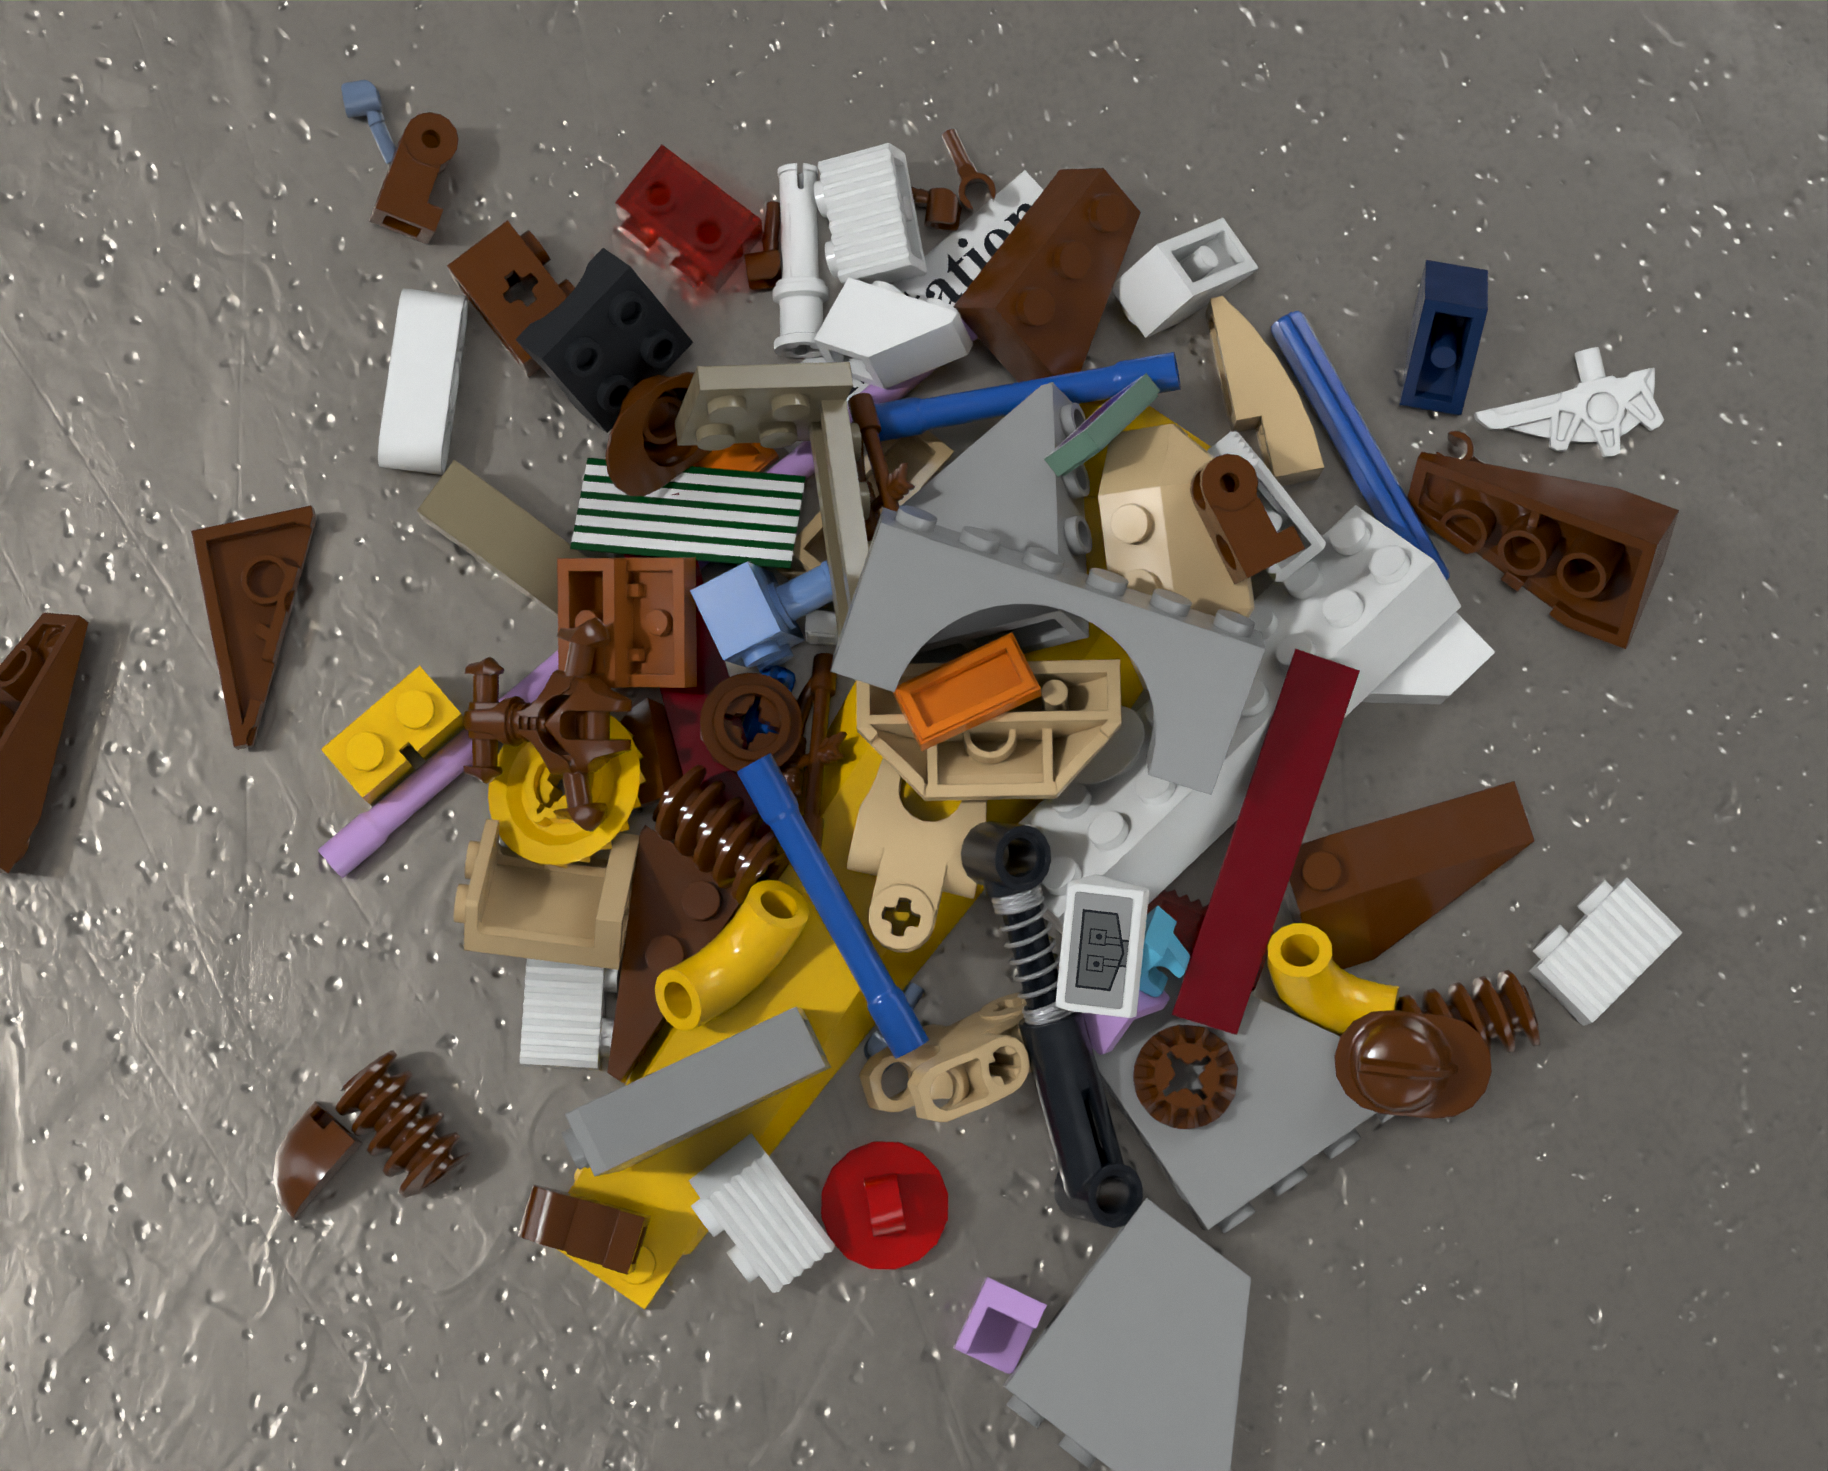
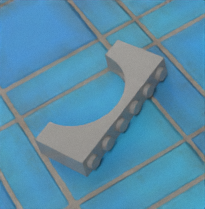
[831,505,1265,795]

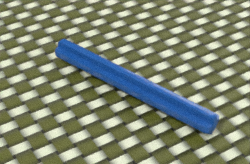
[1271,311,1450,580]

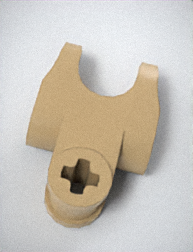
[847,758,988,953]
[859,992,1032,1122]

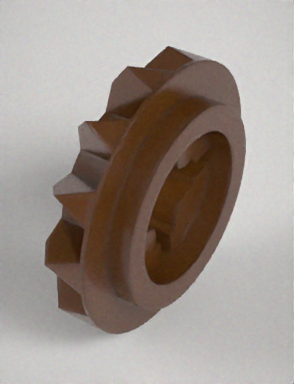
[700,673,802,775]
[1133,1024,1238,1129]

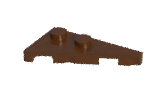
[191,505,316,750]
[607,825,741,1083]

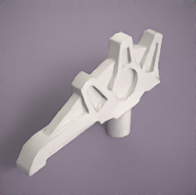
[1474,347,1664,458]

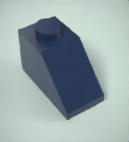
[1400,260,1488,415]

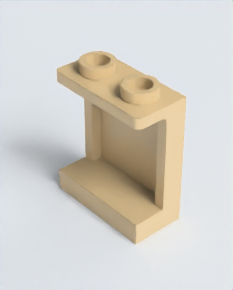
[453,819,639,970]

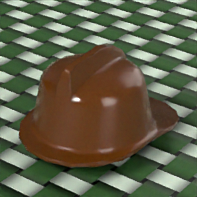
[605,372,712,496]
[1334,1010,1492,1119]

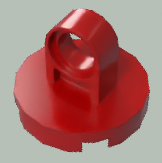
[821,1141,948,1270]

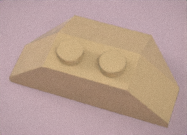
[1098,424,1255,690]
[856,659,1122,801]

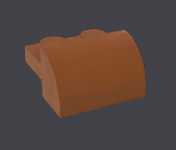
[557,557,697,688]

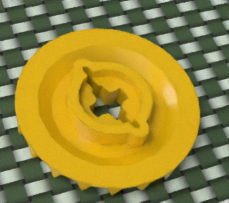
[488,715,646,869]

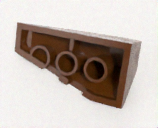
[1407,452,1679,649]
[0,613,89,874]
[1284,781,1535,970]

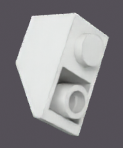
[814,277,973,389]
[1362,612,1495,704]

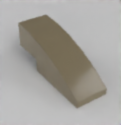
[417,460,587,618]

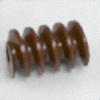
[652,765,790,905]
[1397,970,1540,1056]
[335,1050,472,1198]

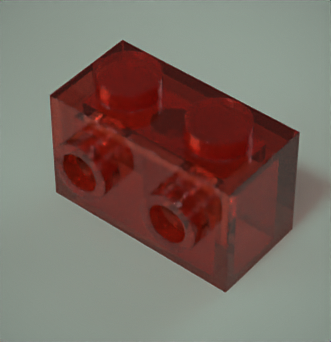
[615,144,763,293]

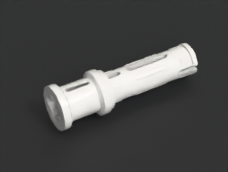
[773,163,829,358]

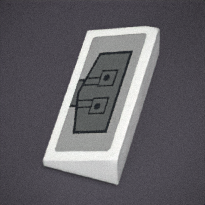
[1056,874,1150,1018]

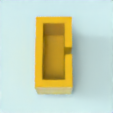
[321,665,464,806]

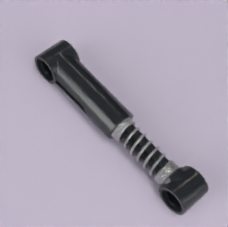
[961,821,1143,1228]

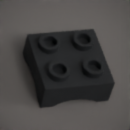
[515,248,693,433]

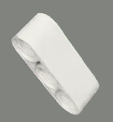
[378,288,468,475]

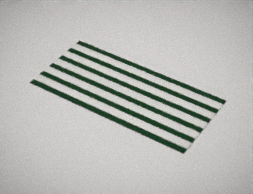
[570,458,806,568]

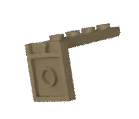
[675,362,872,637]

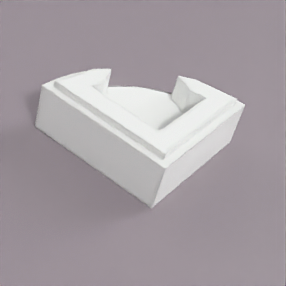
[805,610,839,646]

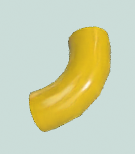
[655,880,810,1031]
[1268,923,1400,1036]

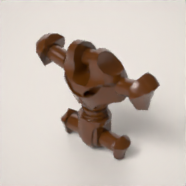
[463,617,632,832]

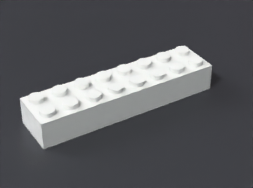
[1003,505,1462,934]

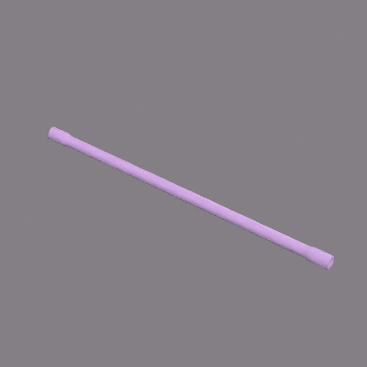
[318,318,978,879]

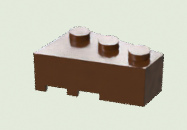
[953,168,1141,382]

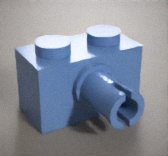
[690,560,833,672]

